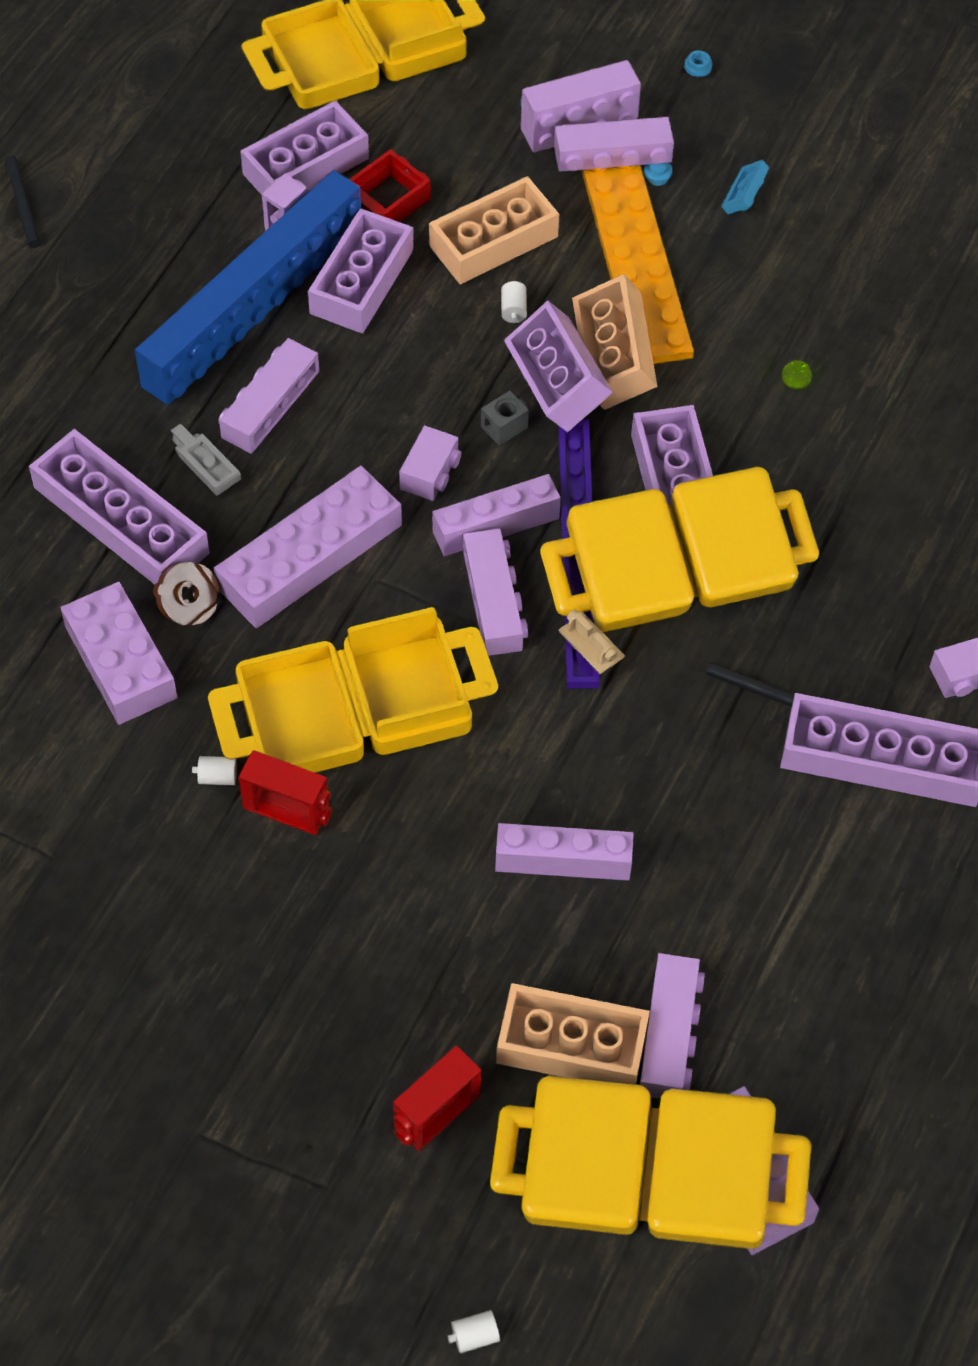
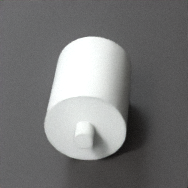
[501,281,527,323]
[192,756,237,785]
[448,1310,500,1353]

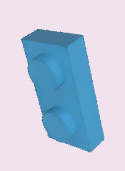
[721,160,769,214]

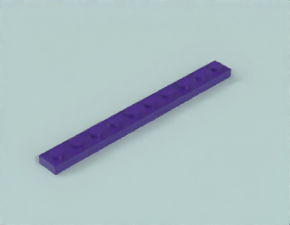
[558,419,600,689]

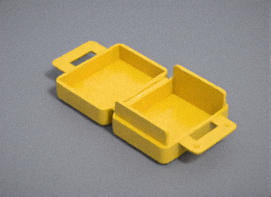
[242,0,485,109]
[540,467,819,632]
[208,607,498,773]
[490,1076,811,1249]

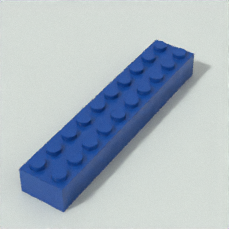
[135,170,362,405]

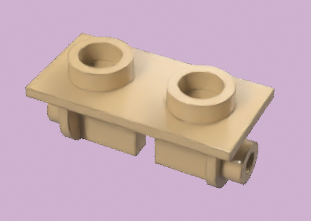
[559,609,625,674]

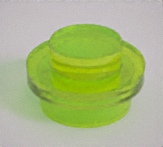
[782,360,812,389]

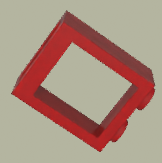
[349,149,431,222]
[239,750,332,836]
[393,1045,481,1152]

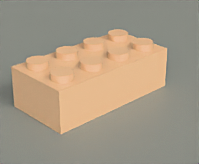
[429,176,559,284]
[572,274,658,410]
[496,983,650,1085]

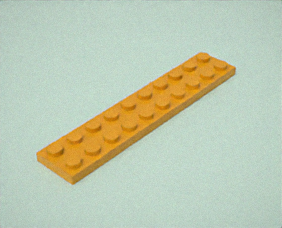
[581,165,694,364]

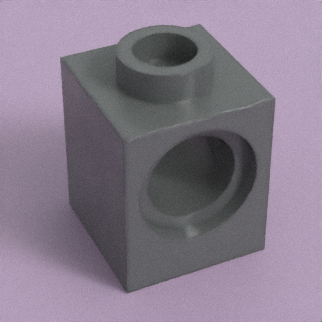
[481,391,529,446]

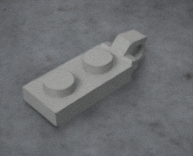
[171,424,241,496]

